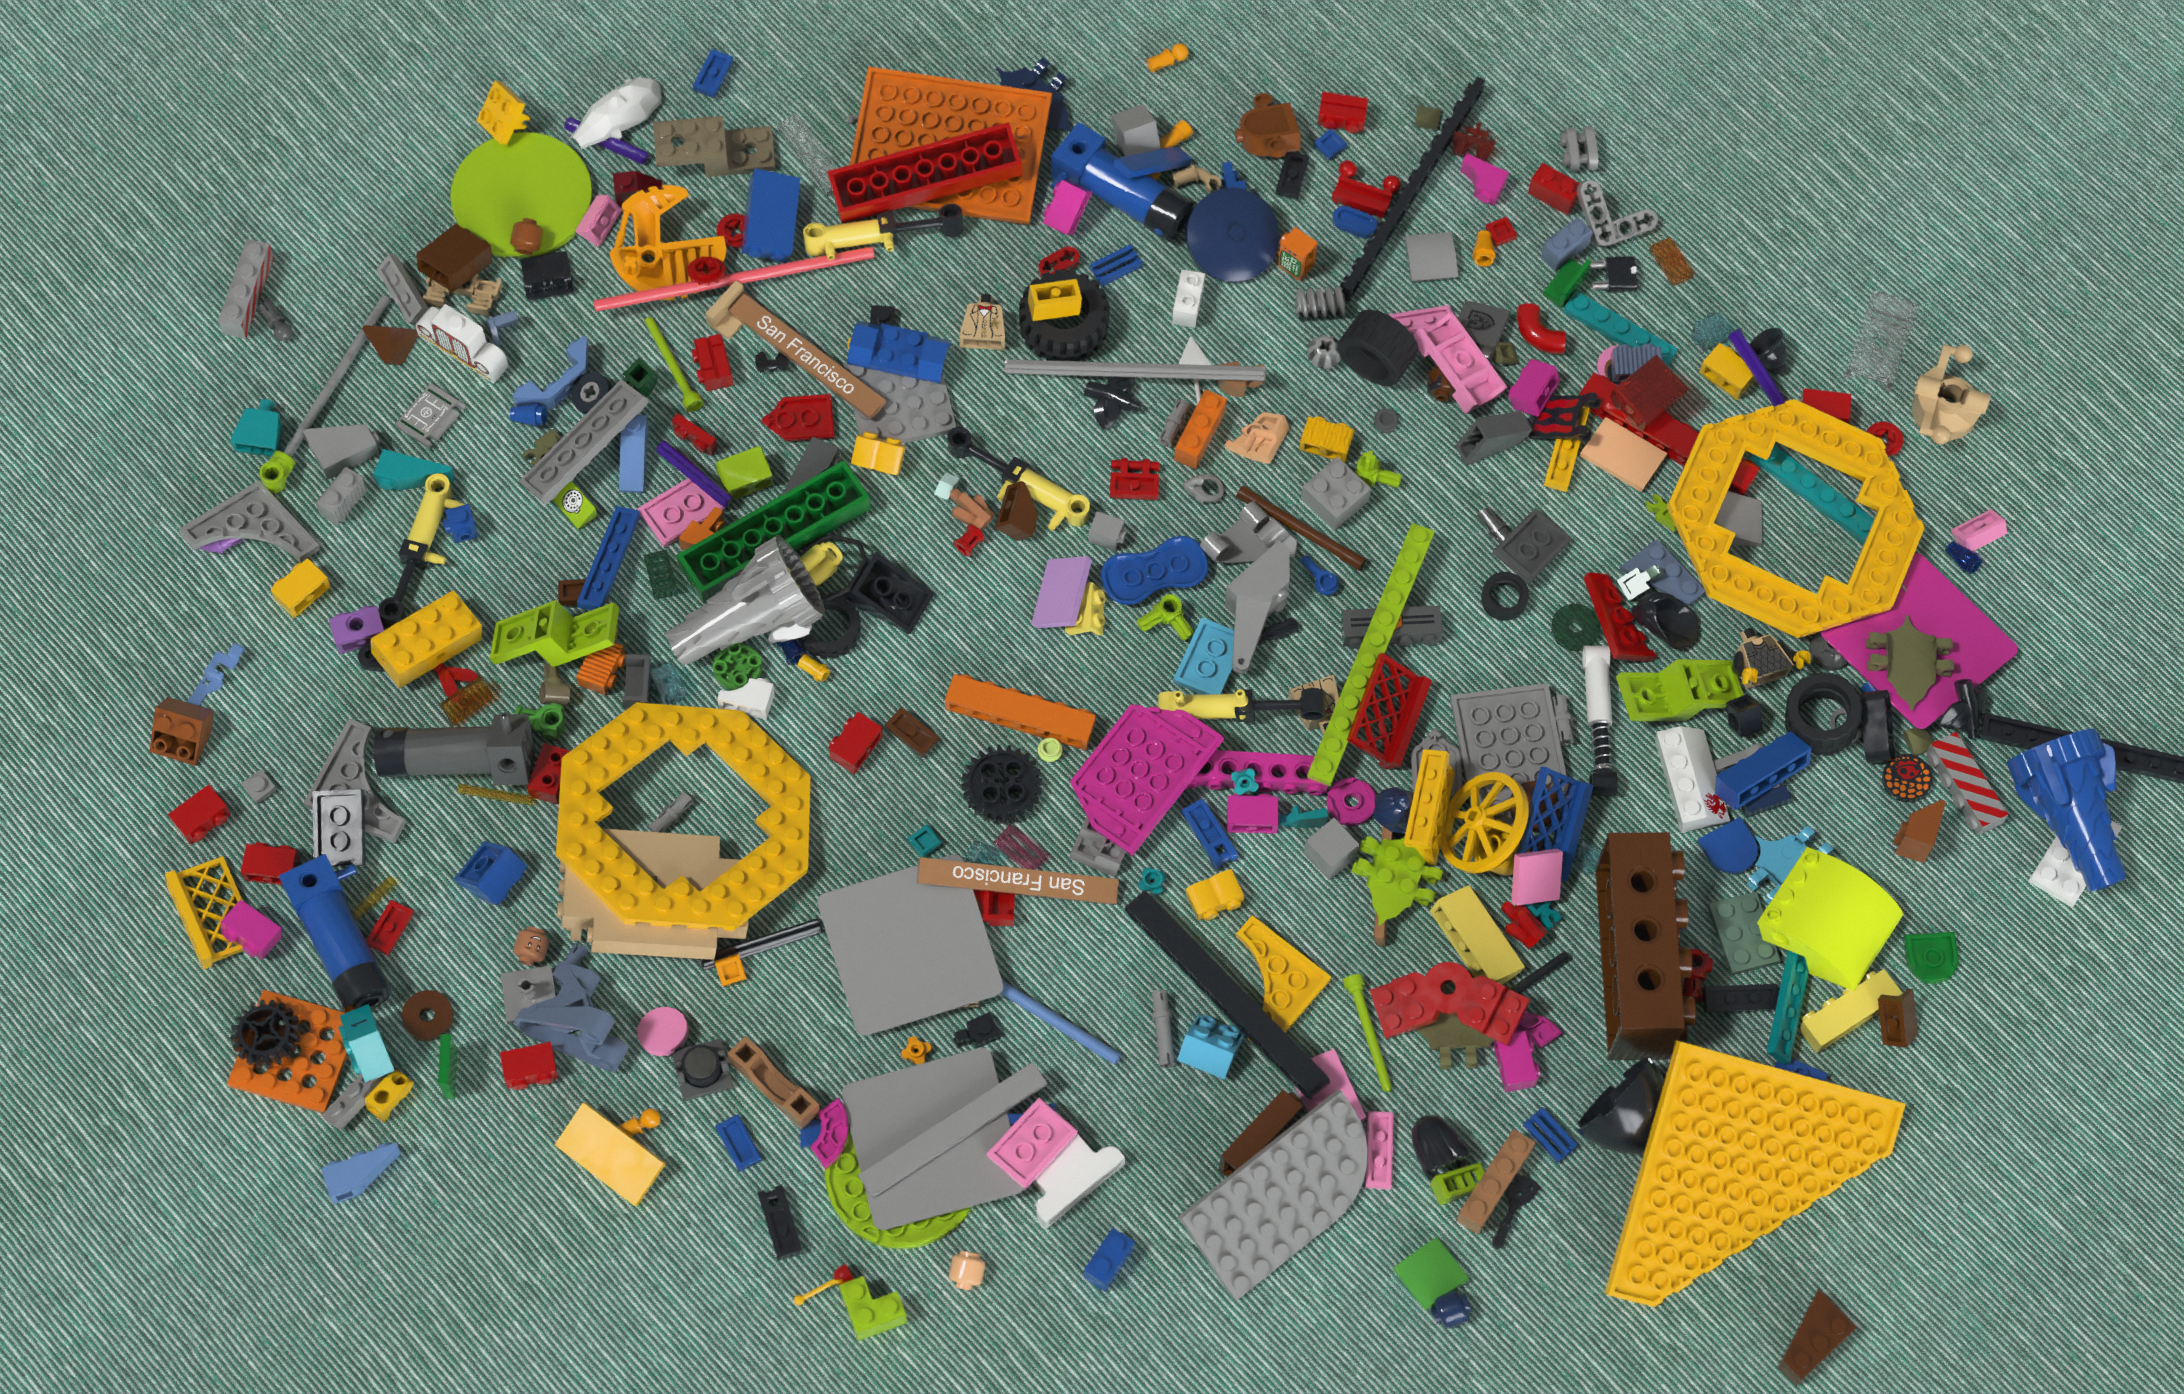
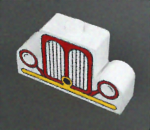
[416,304,509,384]

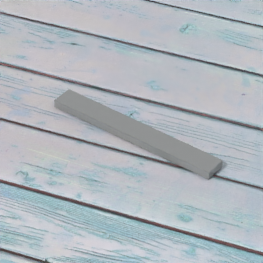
[858,1062,1047,1198]

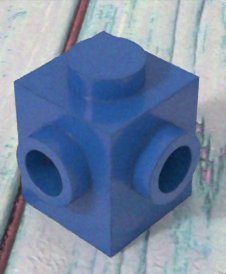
[443,504,478,543]

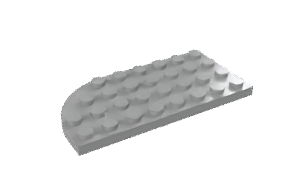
[1178,1090,1367,1301]

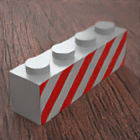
[218,239,274,339]
[1926,732,2009,836]

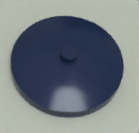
[1185,188,1279,283]

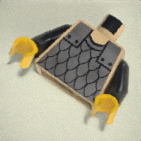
[1732,628,1811,689]

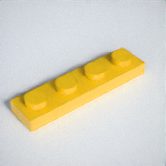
[1543,406,1590,492]

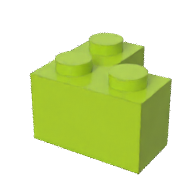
[839,1276,907,1341]

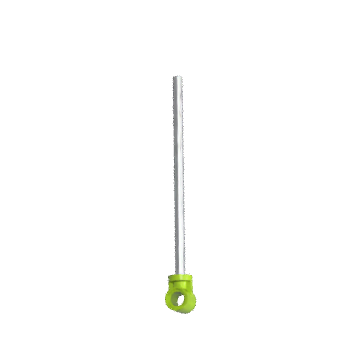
[259,295,391,494]

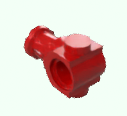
[1682,949,1713,1003]

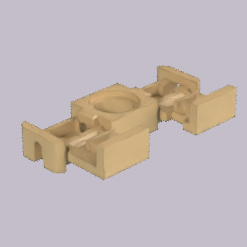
[423,274,502,316]

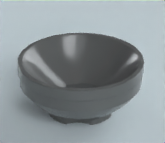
[1809,632,1849,671]

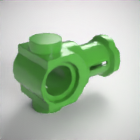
[515,703,565,741]

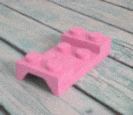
[1413,312,1507,414]

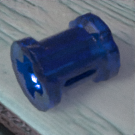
[776,638,807,665]

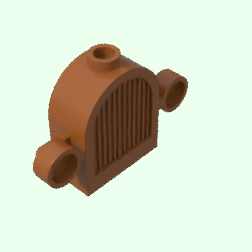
[1235,93,1301,158]

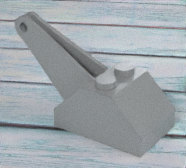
[1225,540,1290,674]

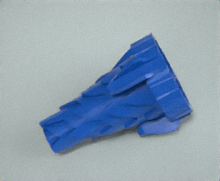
[2006,728,2126,892]

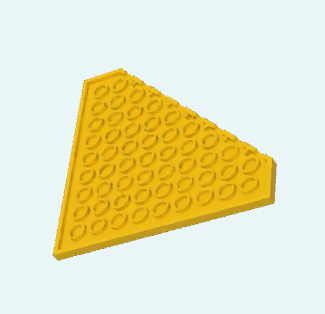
[1604,1040,1906,1307]

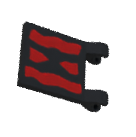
[1529,392,1601,442]

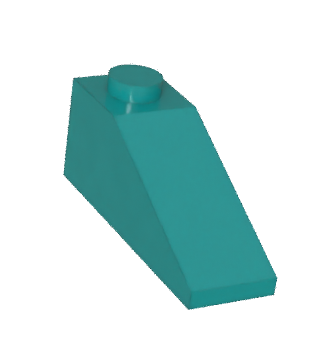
[373,449,455,491]

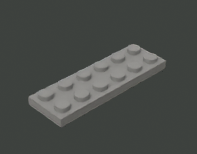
[519,379,649,505]

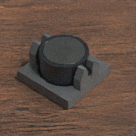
[672,1038,734,1101]

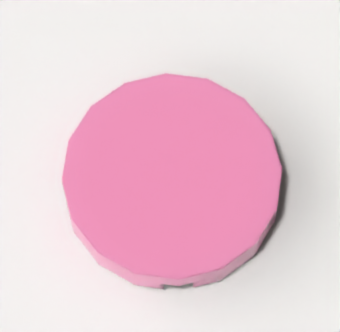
[637,1007,689,1056]

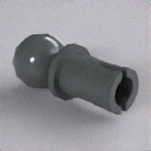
[258,300,293,342]

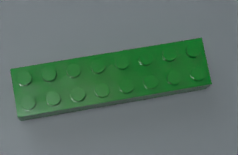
[677,460,871,604]

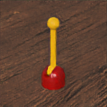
[794,1263,854,1305]

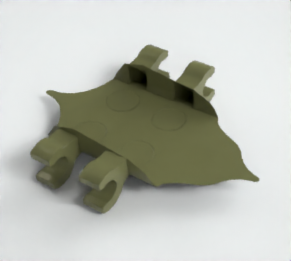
[1866,615,1954,711]
[1415,986,1494,1070]

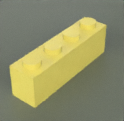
[1798,969,1902,1054]

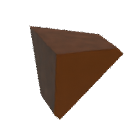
[362,325,419,365]

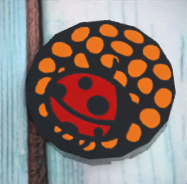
[1882,754,1932,802]

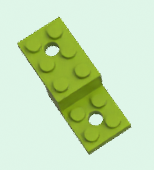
[490,600,619,667]
[1616,659,1744,721]

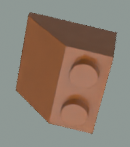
[1893,799,1946,863]

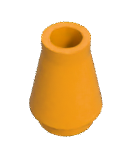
[1472,230,1496,267]

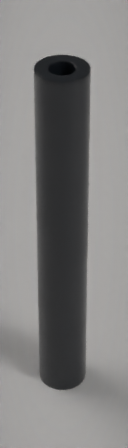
[1510,951,1570,994]

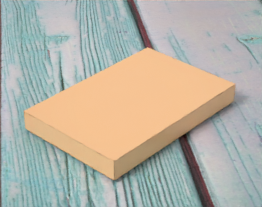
[1580,417,1667,493]

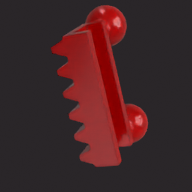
[1331,160,1401,219]

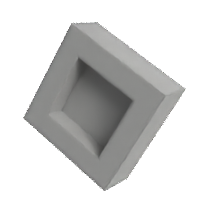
[241,769,277,805]

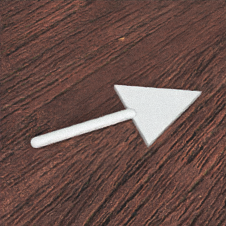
[1178,336,1212,404]

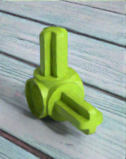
[1355,450,1402,488]
[1136,594,1194,641]

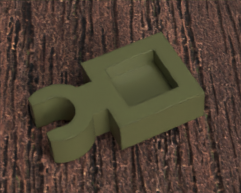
[523,429,562,468]

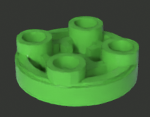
[713,643,763,691]

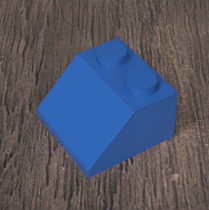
[453,841,528,905]

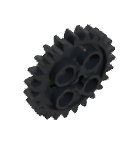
[961,745,1042,824]

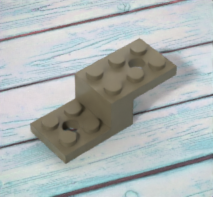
[653,116,776,177]

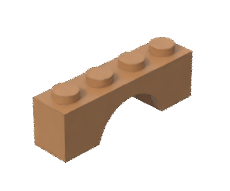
[727,1036,820,1130]
[1456,1129,1535,1235]

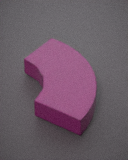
[1515,1012,1562,1049]
[810,1098,849,1170]

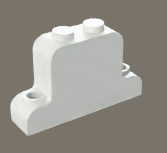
[1032,1134,1125,1230]

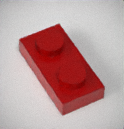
[672,413,718,456]
[366,900,414,956]

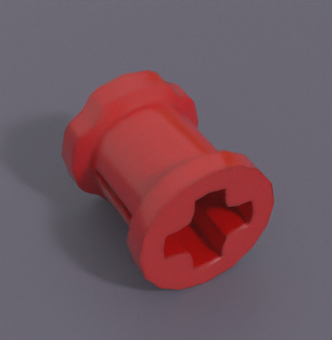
[953,524,985,557]

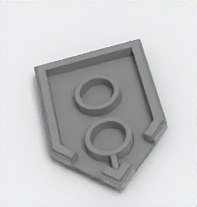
[1411,728,1463,800]

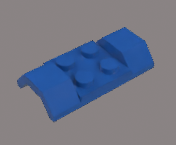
[847,321,952,384]

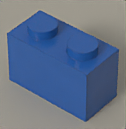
[1083,1227,1135,1292]

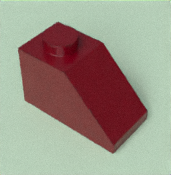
[613,171,663,207]

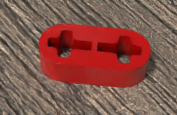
[1038,246,1080,278]

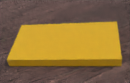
[555,1102,666,1206]

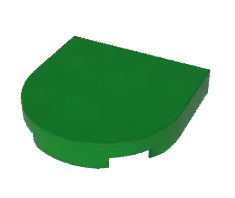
[1903,932,1959,984]

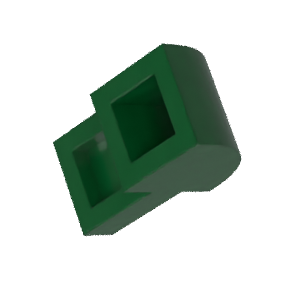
[622,357,658,398]

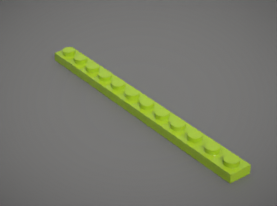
[1307,523,1435,786]

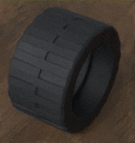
[1337,309,1419,386]
[1785,672,1862,755]

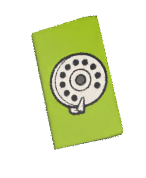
[552,481,597,530]

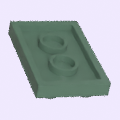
[1707,891,1780,976]

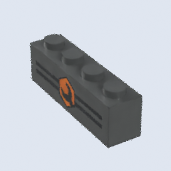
[1341,605,1443,649]

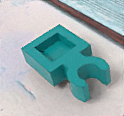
[1524,901,1562,931]

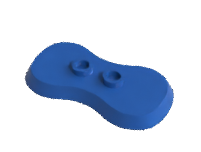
[1101,536,1208,605]

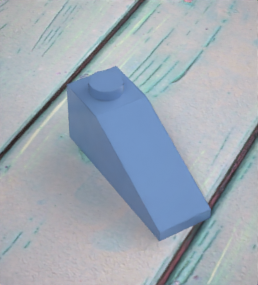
[619,415,649,493]

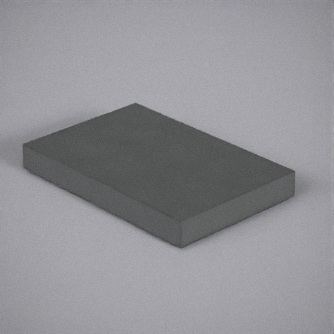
[1492,508,1572,584]

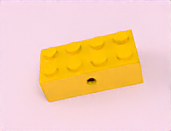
[371,590,482,689]

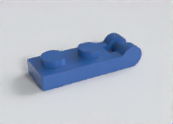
[1181,798,1239,870]

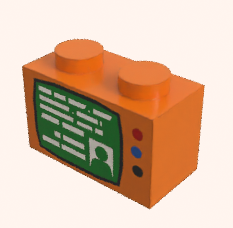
[1278,227,1318,282]

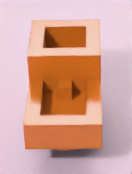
[679,506,725,550]

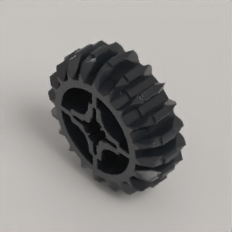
[230,999,302,1069]

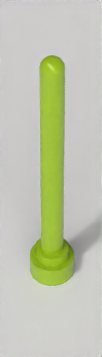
[645,316,704,412]
[1342,974,1392,1092]

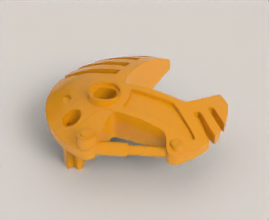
[610,185,726,300]

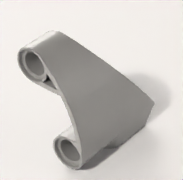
[1200,501,1297,563]

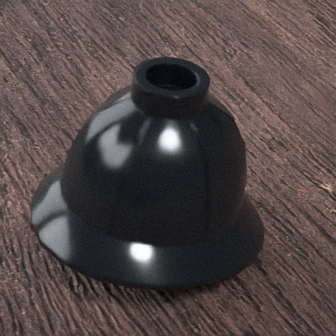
[1750,328,1787,374]

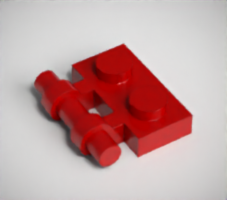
[1110,458,1159,500]

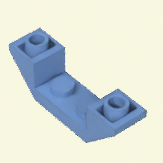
[512,335,589,409]

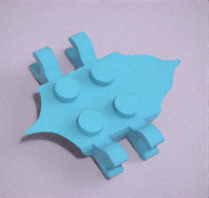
[1747,826,1834,905]

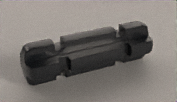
[1257,617,1298,646]

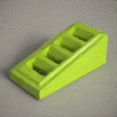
[1430,1162,1485,1205]

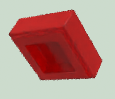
[1485,216,1517,247]

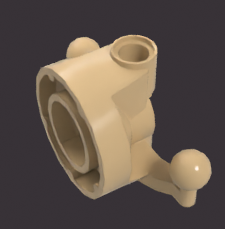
[1912,344,1991,445]

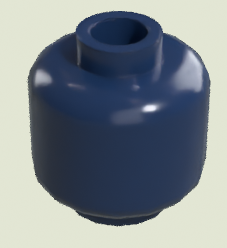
[1431,1290,1472,1329]

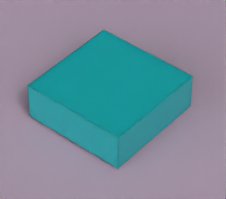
[907,824,942,858]

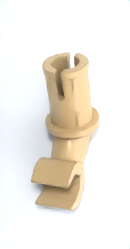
[1171,164,1221,194]

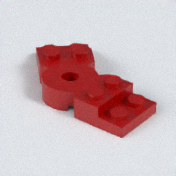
[1369,962,1531,1046]

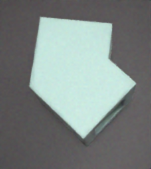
[934,473,960,501]

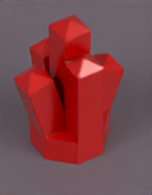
[1501,901,1548,950]

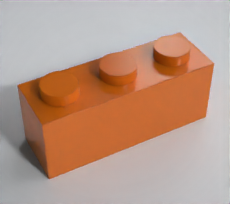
[1174,389,1227,469]

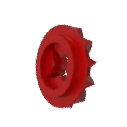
[716,213,745,249]
[687,256,725,286]
[1866,422,1903,457]

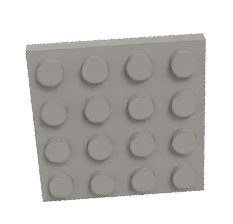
[843,363,956,444]

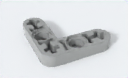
[1577,180,1658,246]

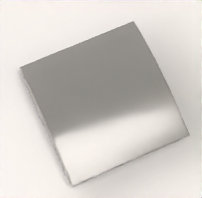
[1405,232,1458,282]

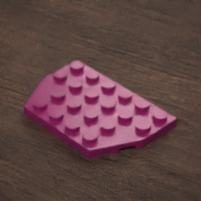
[1070,704,1224,856]

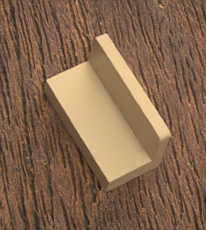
[705,281,744,339]

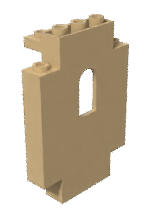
[557,828,748,960]

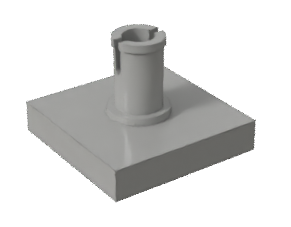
[501,965,556,1025]

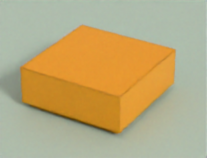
[714,954,747,987]

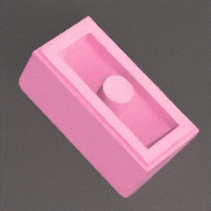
[576,195,622,247]
[1951,509,2007,554]

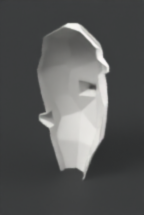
[569,77,661,149]

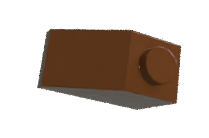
[995,481,1038,541]

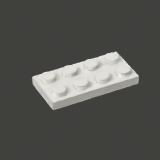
[2028,821,2122,908]

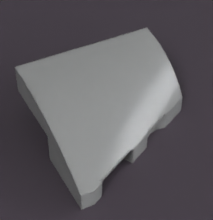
[1069,816,1125,877]

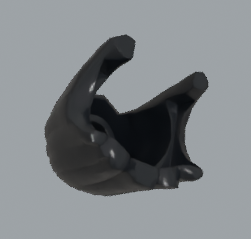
[1411,1115,1470,1181]

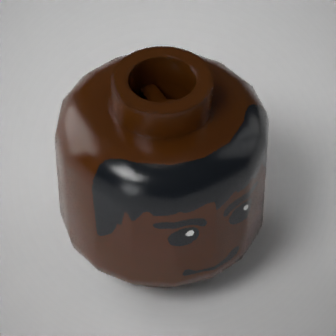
[1427,365,1456,402]

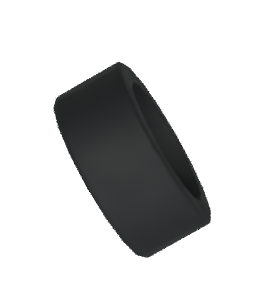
[1481,572,1529,621]

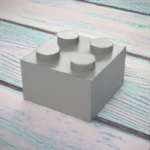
[1301,457,1371,531]

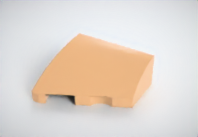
[1225,412,1289,464]

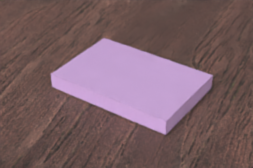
[1031,556,1092,628]

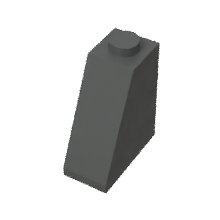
[1455,410,1532,465]

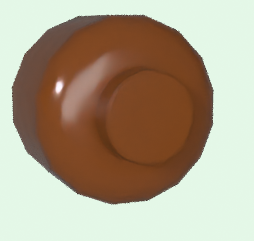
[510,218,543,255]

